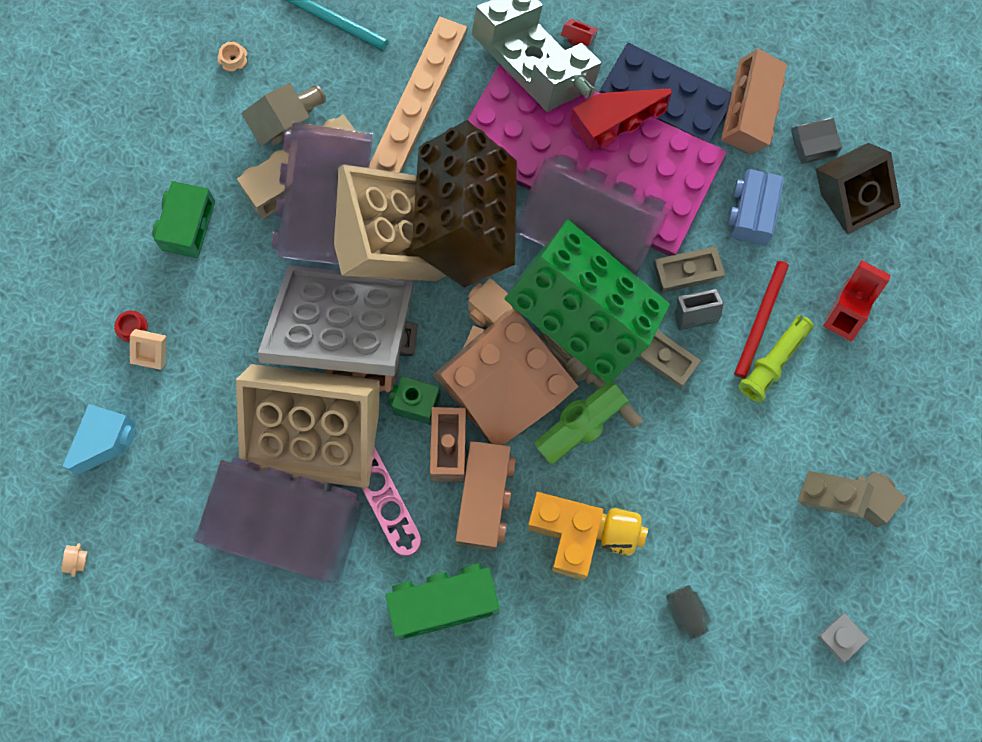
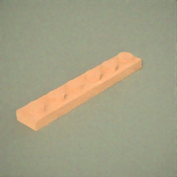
[368,17,467,173]

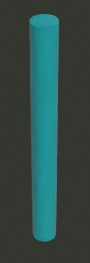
[285,0,388,50]

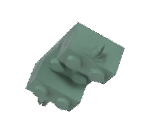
[471,0,602,112]

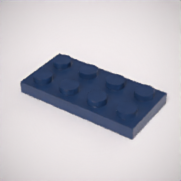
[599,42,732,143]

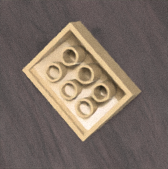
[334,164,446,281]
[236,364,379,488]

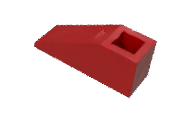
[571,88,672,151]

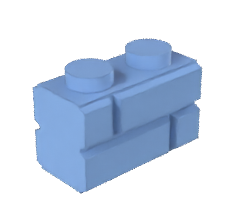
[727,169,784,245]

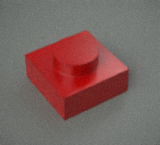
[560,19,598,46]

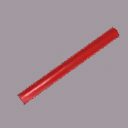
[734,261,789,379]

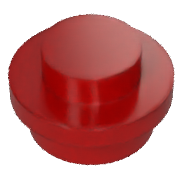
[114,311,148,343]

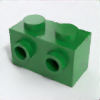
[152,181,216,258]

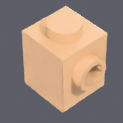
[468,278,515,327]

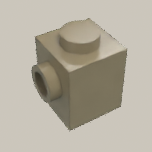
[855,471,907,528]

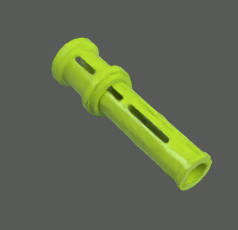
[738,315,814,403]

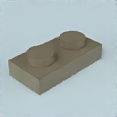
[653,246,725,293]
[637,330,701,389]
[797,471,874,519]

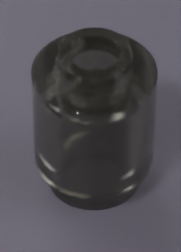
[666,585,712,640]

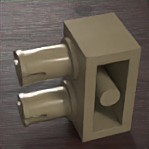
[241,83,326,146]

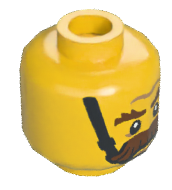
[597,508,648,556]

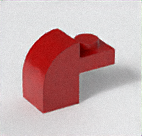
[823,260,891,342]

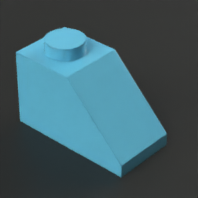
[62,404,135,475]

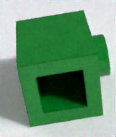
[388,376,441,425]

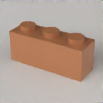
[721,49,787,154]
[456,441,516,551]

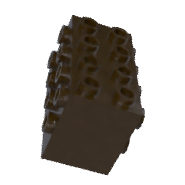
[411,120,517,288]

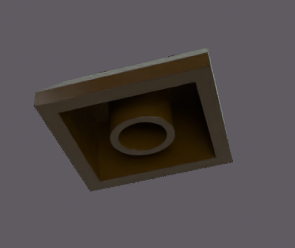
[816,143,901,234]

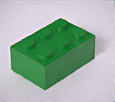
[385,564,500,640]

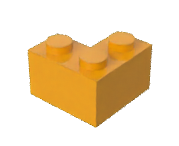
[527,492,604,580]

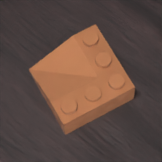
[433,310,579,446]

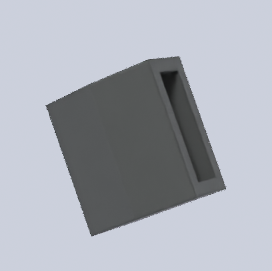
[791,118,843,164]
[674,289,723,330]

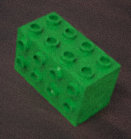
[504,219,670,385]

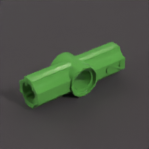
[534,381,630,464]

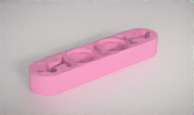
[362,447,422,557]

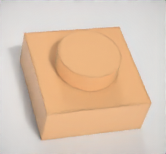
[130,329,166,370]

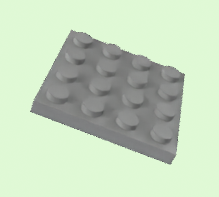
[258,266,414,376]

